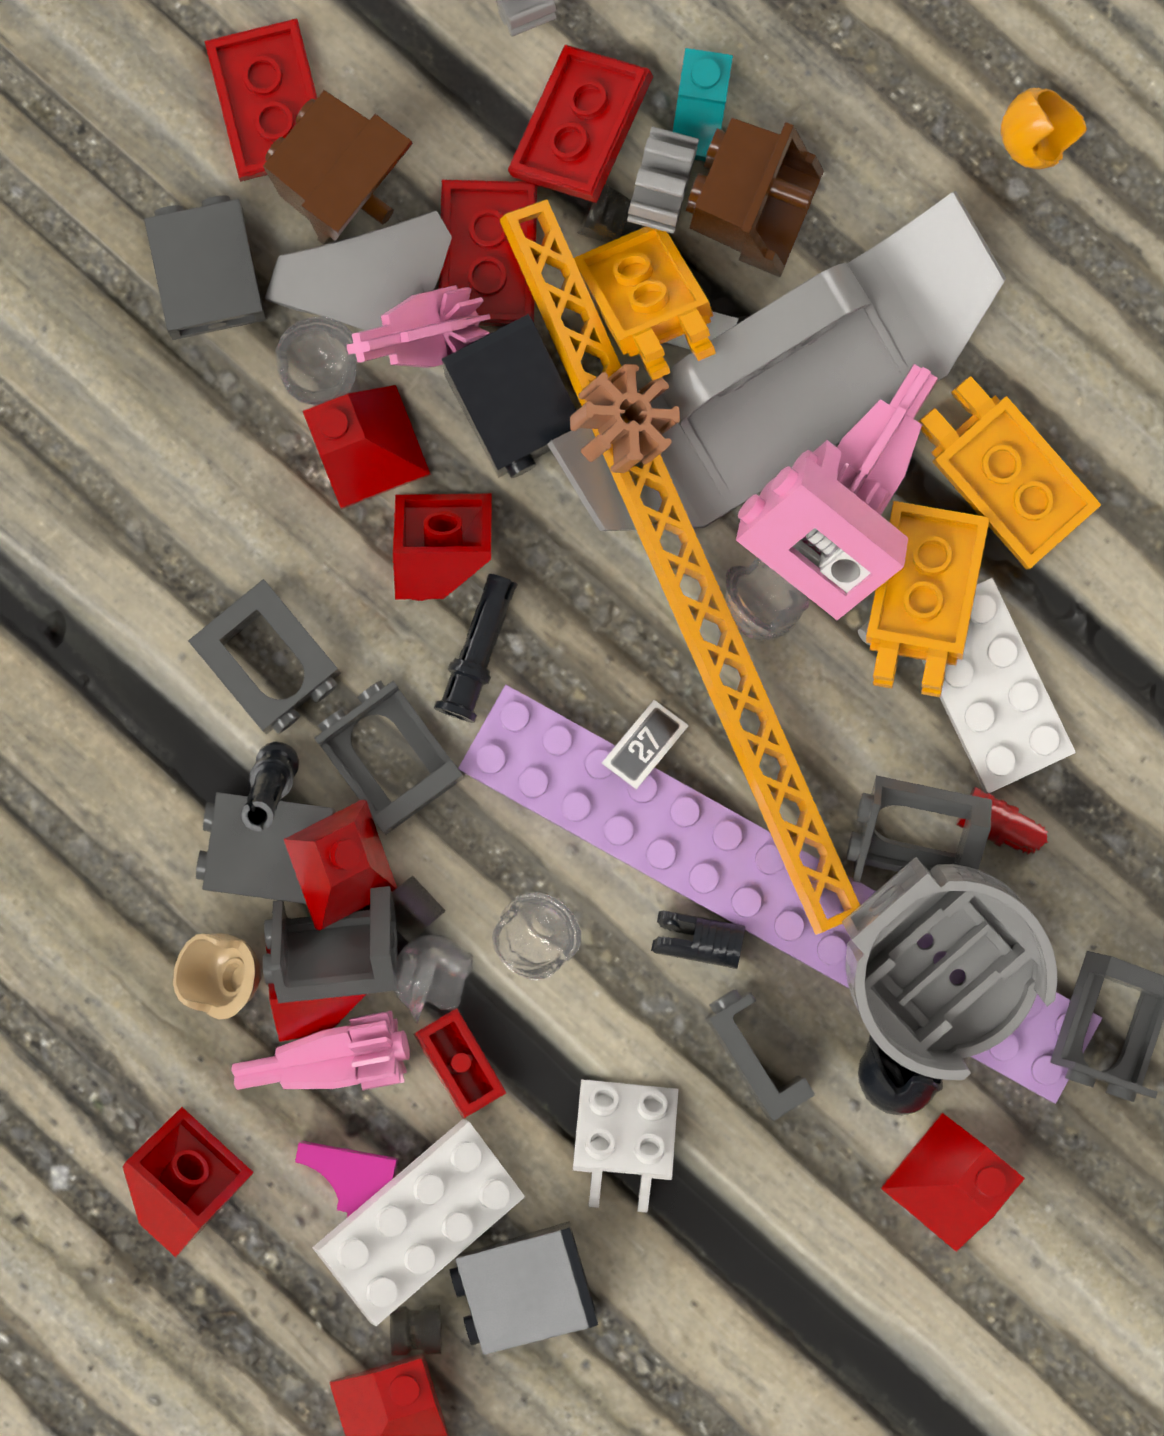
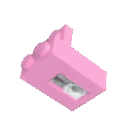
[736,440,908,620]

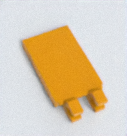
[574,227,716,381]
[918,376,1101,570]
[866,501,989,698]

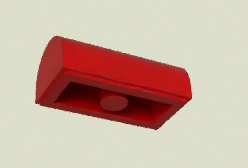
[414,1008,507,1119]

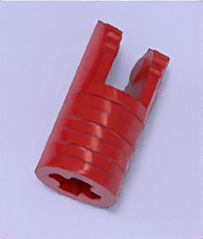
[956,787,1048,855]

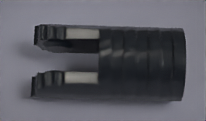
[651,910,745,969]

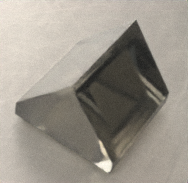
[577,183,631,243]
[392,875,446,944]

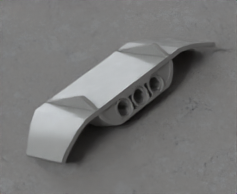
[547,191,1006,531]

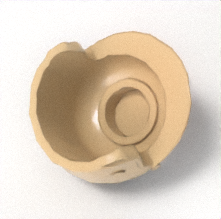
[173,933,261,1020]

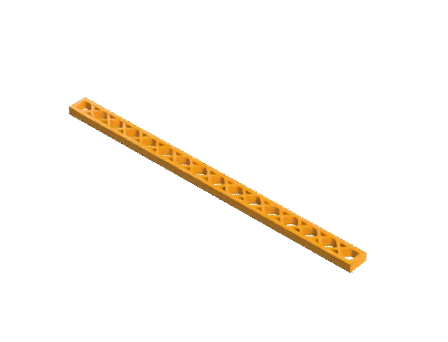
[499,199,860,935]

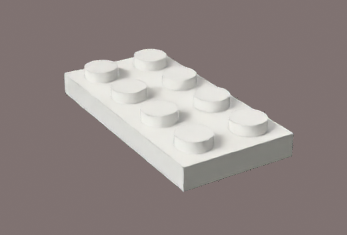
[922,578,1076,793]
[312,1119,525,1326]

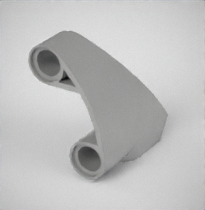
[264,211,452,330]

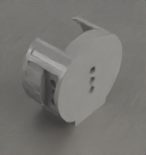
[842,857,1057,1080]

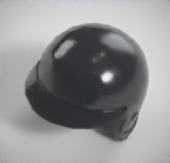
[858,1035,943,1116]

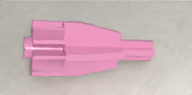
[347,285,490,368]
[836,364,938,515]
[232,1011,410,1090]

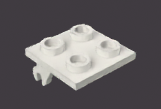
[573,1079,678,1213]

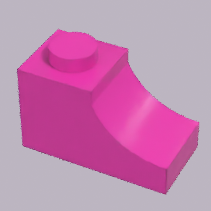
[295,1141,398,1218]

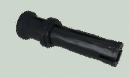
[434,574,518,723]
[241,742,299,832]

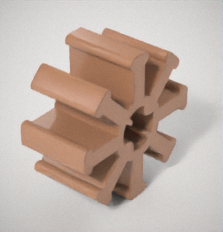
[570,364,680,473]

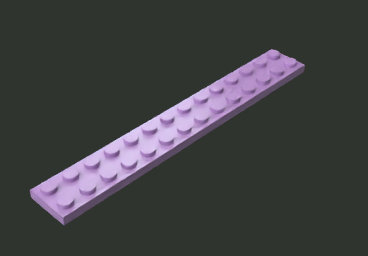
[458,684,1102,1104]

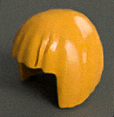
[1001,88,1087,170]

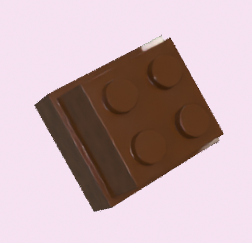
[263,90,413,245]
[685,118,824,277]

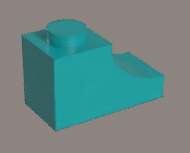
[673,48,733,162]

